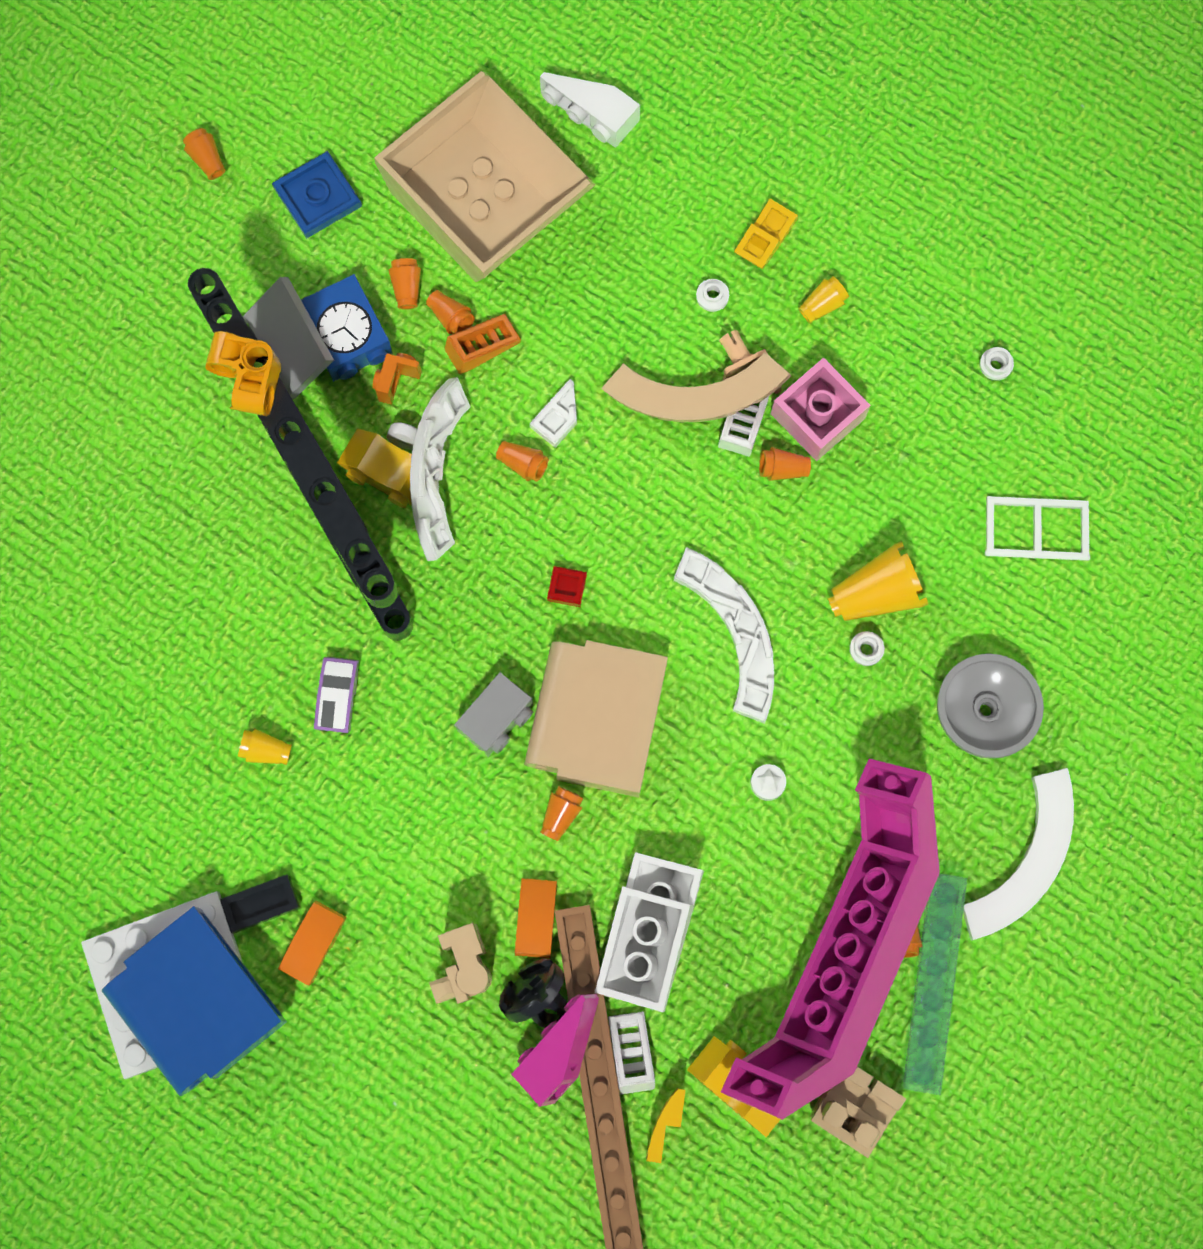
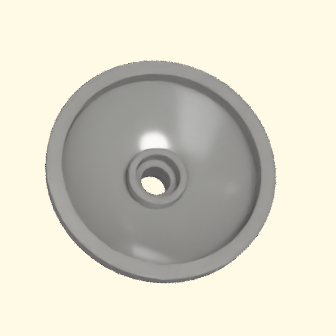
[937,654,1044,758]

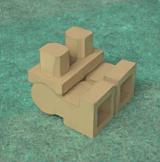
[429,923,492,1004]
[810,1067,906,1158]

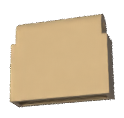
[524,640,668,798]

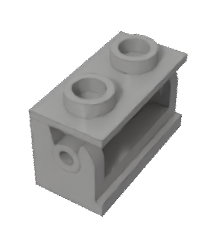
[454,672,533,757]

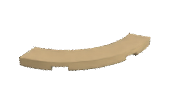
[601,352,791,422]

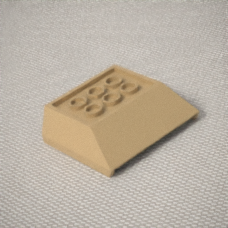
[374,71,595,282]

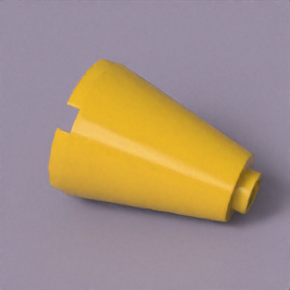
[828,541,929,621]

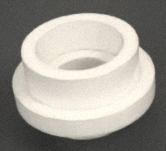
[696,279,729,312]
[980,347,1014,380]
[849,631,885,666]

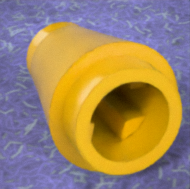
[798,276,849,323]
[238,728,292,765]

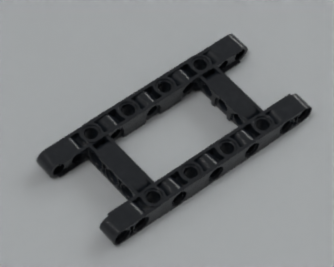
[188,268,413,641]

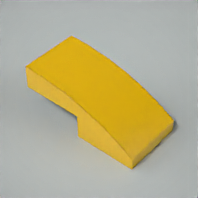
[734,199,798,269]
[646,1088,686,1163]

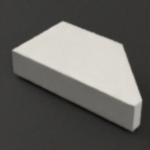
[530,379,577,448]

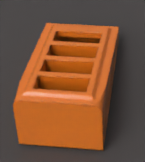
[445,314,521,374]

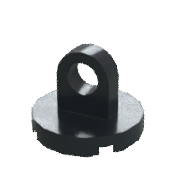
[499,959,567,1028]

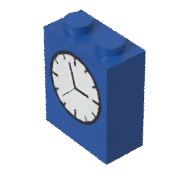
[301,274,393,382]

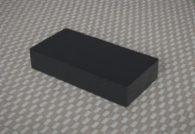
[220,874,301,934]

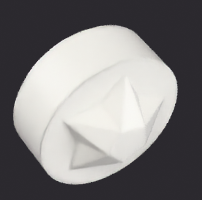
[750,764,786,801]

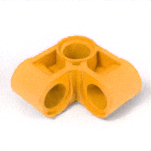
[205,331,281,416]

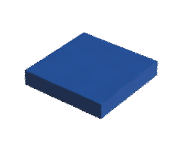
[272,151,362,239]

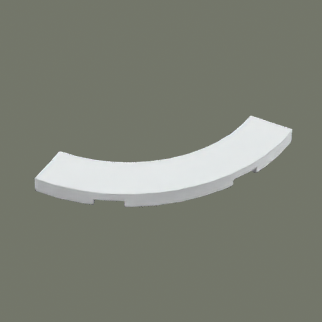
[410,377,470,561]
[674,547,774,724]
[961,768,1074,941]

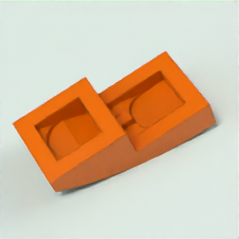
[515,878,557,958]
[278,901,347,986]

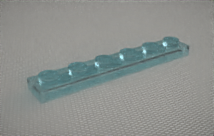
[902,874,967,1095]

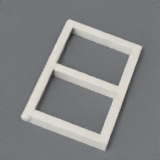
[985,496,1090,561]

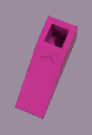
[511,994,599,1107]

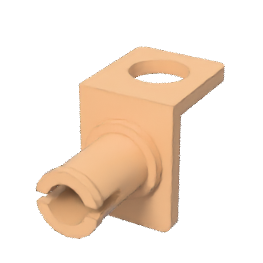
[719,330,782,394]

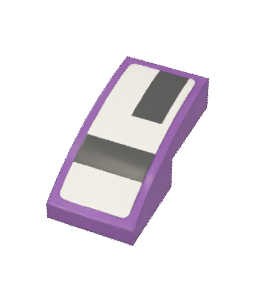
[314,656,359,733]

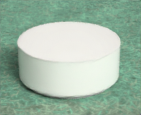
[387,422,417,450]

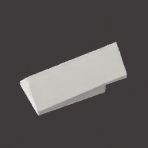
[595,852,704,1012]

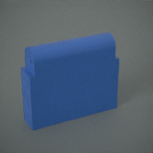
[102,906,287,1096]

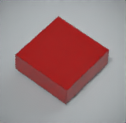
[547,566,587,608]

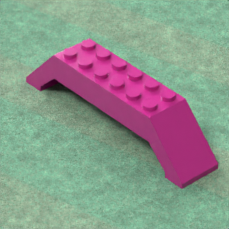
[721,759,940,1120]

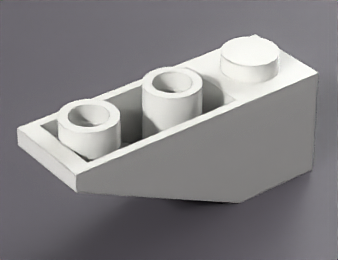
[540,72,640,148]

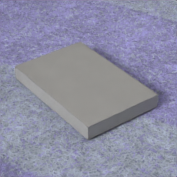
[243,277,334,399]

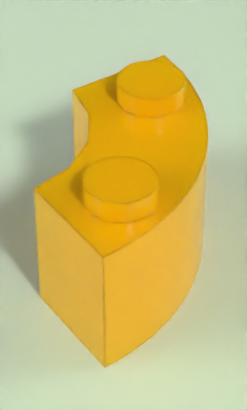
[337,429,412,508]
[687,1036,781,1137]

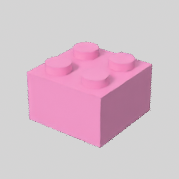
[771,358,871,461]

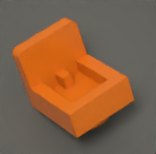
[372,353,422,405]

